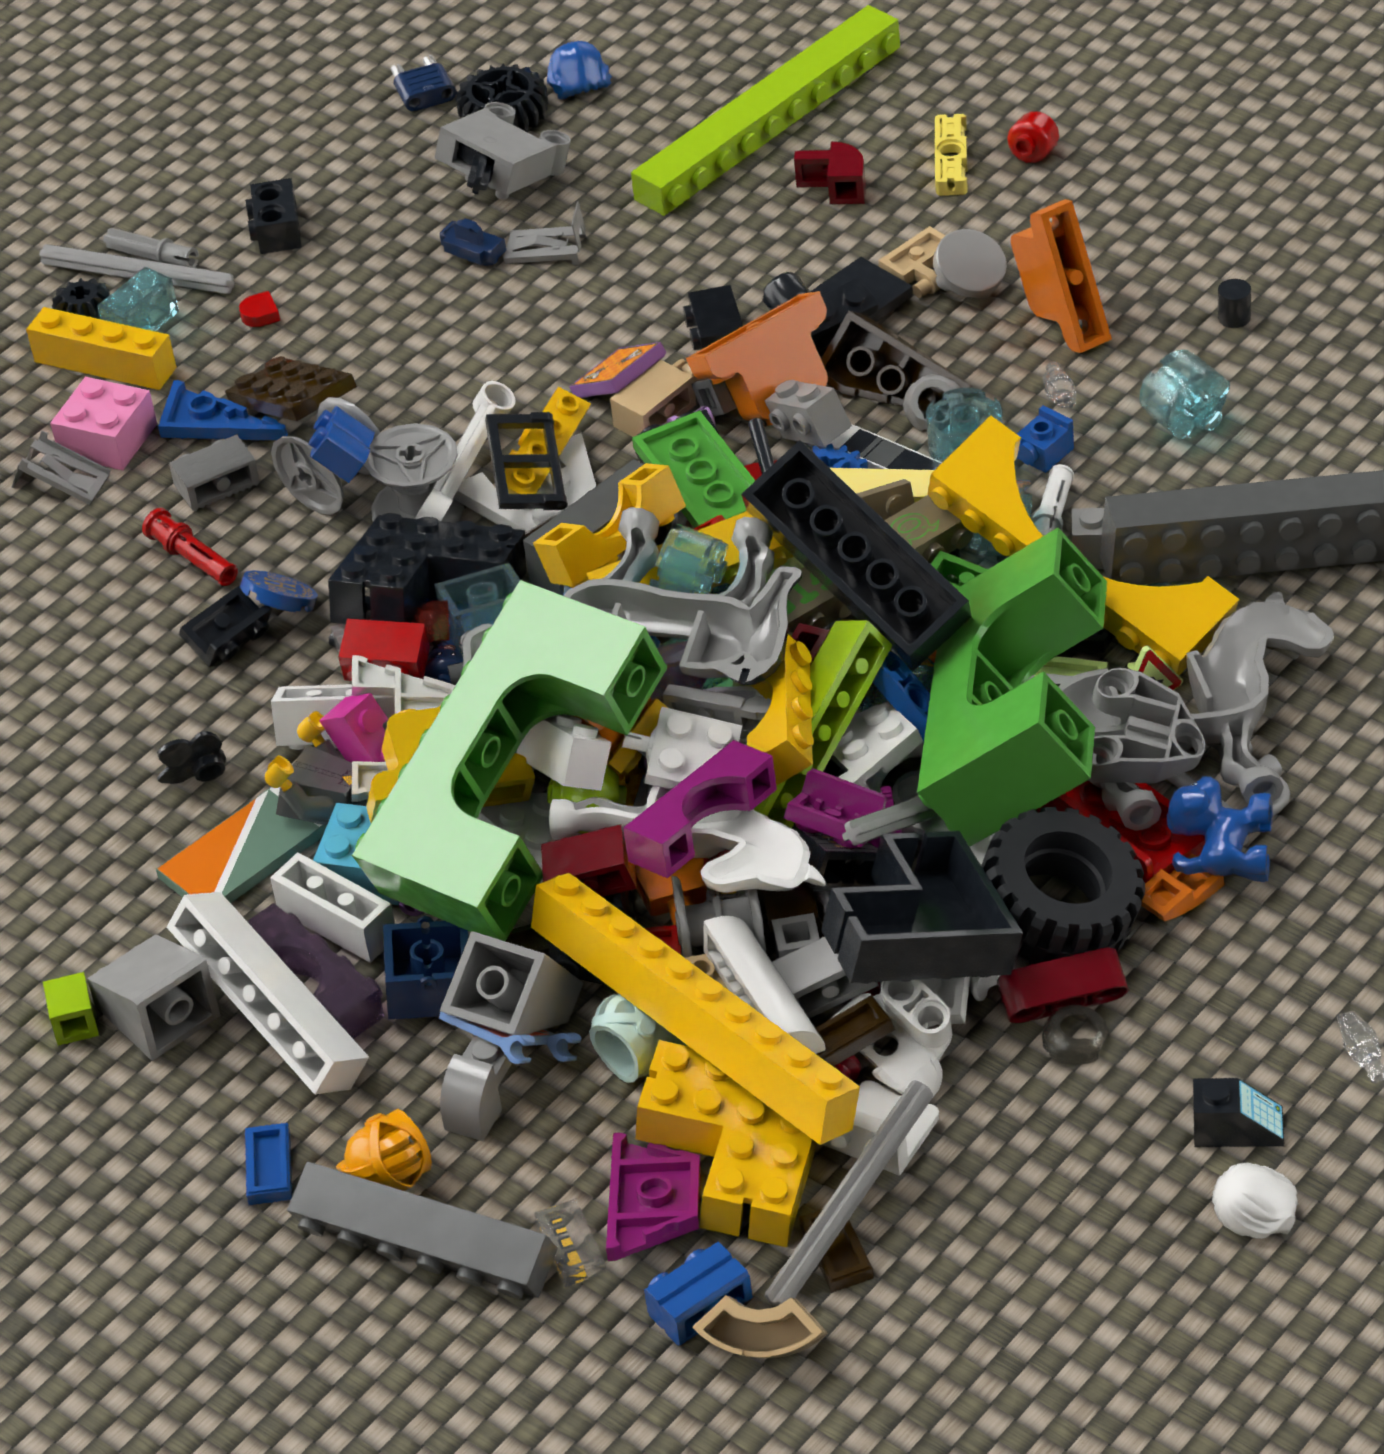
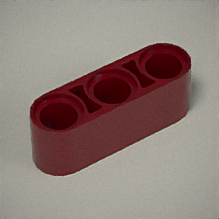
[997,948,1129,1023]

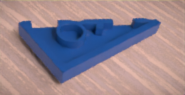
[158,380,288,440]

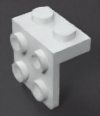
[822,1080,939,1176]

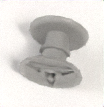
[271,397,380,515]
[364,423,465,523]
[671,876,766,958]

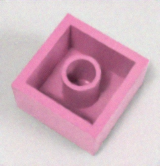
[50,377,157,470]

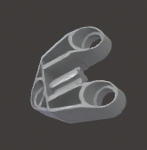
[1088,668,1205,783]

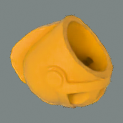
[336,1109,432,1191]

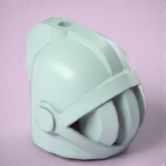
[589,994,688,1083]

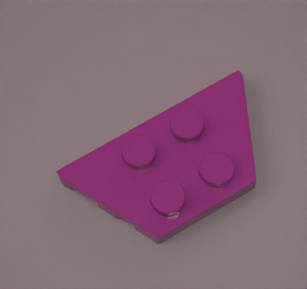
[606,1132,701,1262]

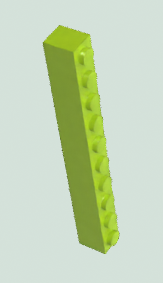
[631,5,900,216]

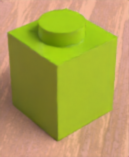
[43,972,99,1046]

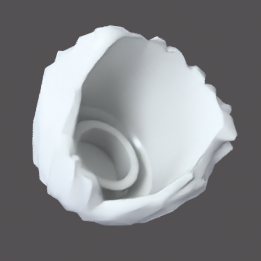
[1212,1163,1298,1239]

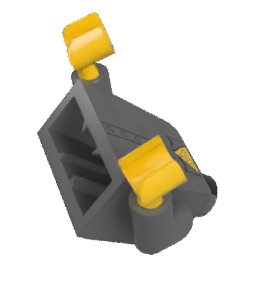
[265,711,368,825]

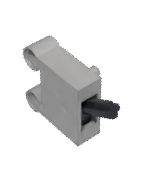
[434,102,571,200]

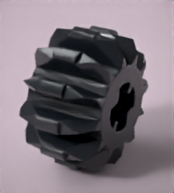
[52,278,114,321]

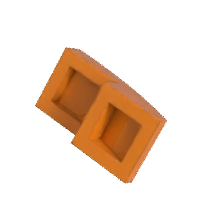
[1141,854,1225,922]

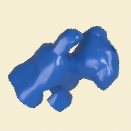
[1167,776,1273,882]

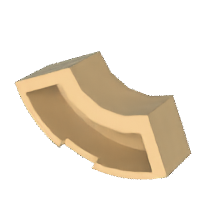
[692,1295,828,1359]

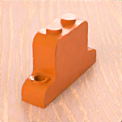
[1011,199,1112,353]
[686,291,828,426]

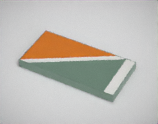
[156,787,327,903]

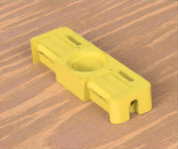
[935,114,968,196]

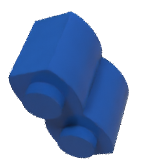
[308,406,375,483]

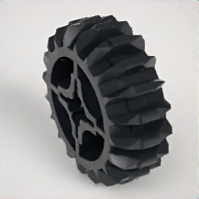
[456,63,549,132]

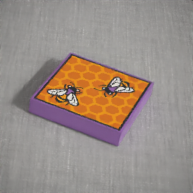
[569,342,666,398]

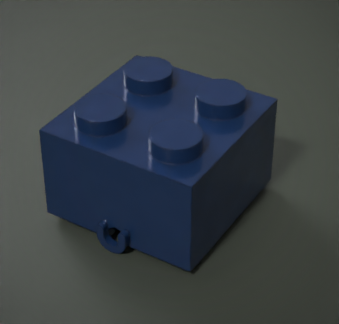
[383,916,469,1020]

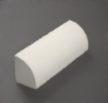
[704,916,826,1054]

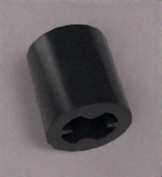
[1218,278,1251,328]

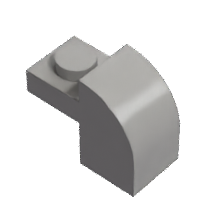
[440,1035,512,1141]

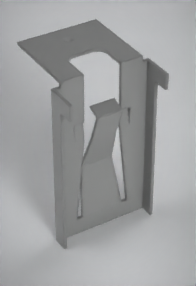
[504,201,586,265]
[12,430,111,505]

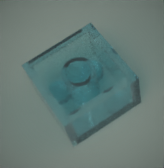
[434,563,520,658]

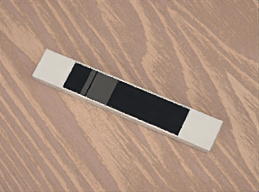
[807,424,942,470]

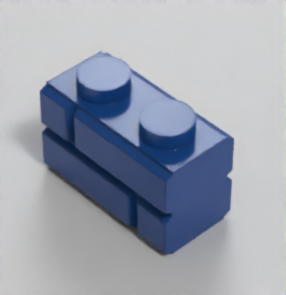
[644,1241,753,1346]

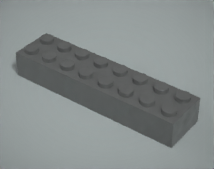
[1100,470,1384,585]

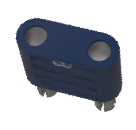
[391,55,457,112]

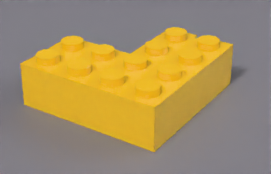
[635,1040,817,1248]

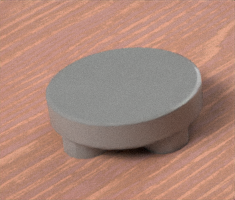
[933,229,1007,300]

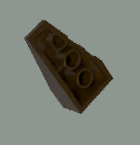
[821,310,972,415]

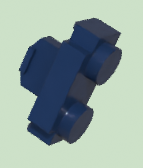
[440,218,506,266]

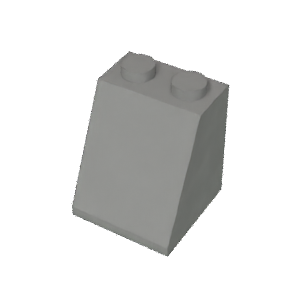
[440,931,583,1035]
[87,934,221,1061]

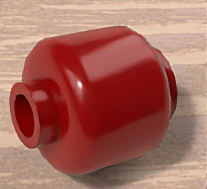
[1007,111,1059,163]

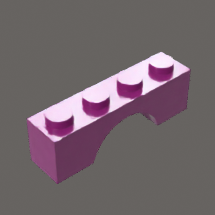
[623,740,777,878]

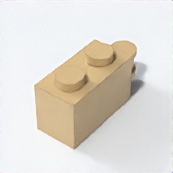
[610,359,700,437]

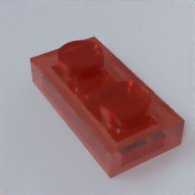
[412,600,450,646]

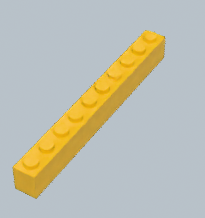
[531,873,860,1145]

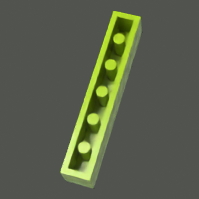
[754,620,893,828]

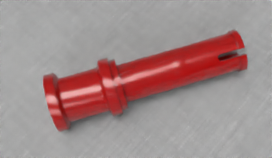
[142,508,238,586]

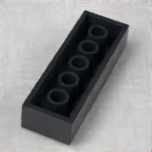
[741,440,972,671]

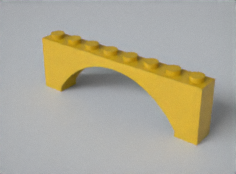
[927,415,1239,675]

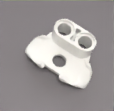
[831,980,952,1097]

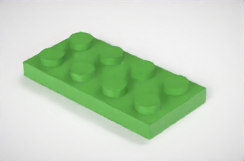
[632,410,755,528]

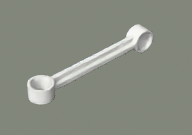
[415,381,516,521]

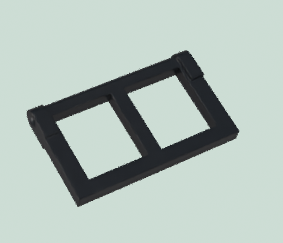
[485,412,568,511]

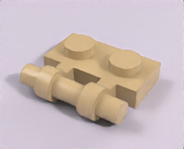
[878,226,946,298]

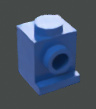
[1017,405,1074,473]

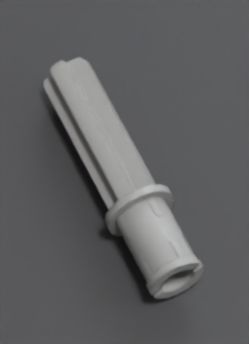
[103,228,199,268]

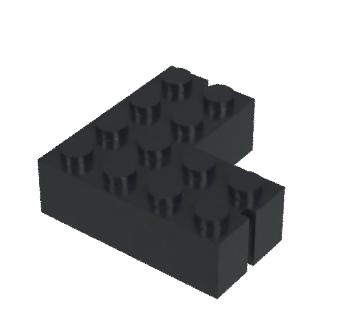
[328,513,527,624]
[821,831,1023,984]

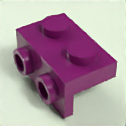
[784,769,887,848]

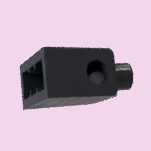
[791,825,878,891]

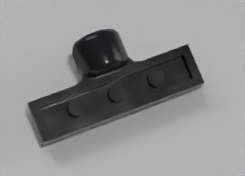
[762,272,879,342]

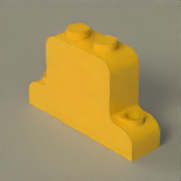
[366,706,535,823]

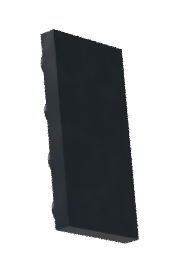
[811,256,913,358]

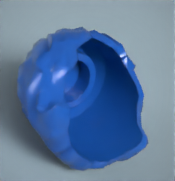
[547,41,612,100]

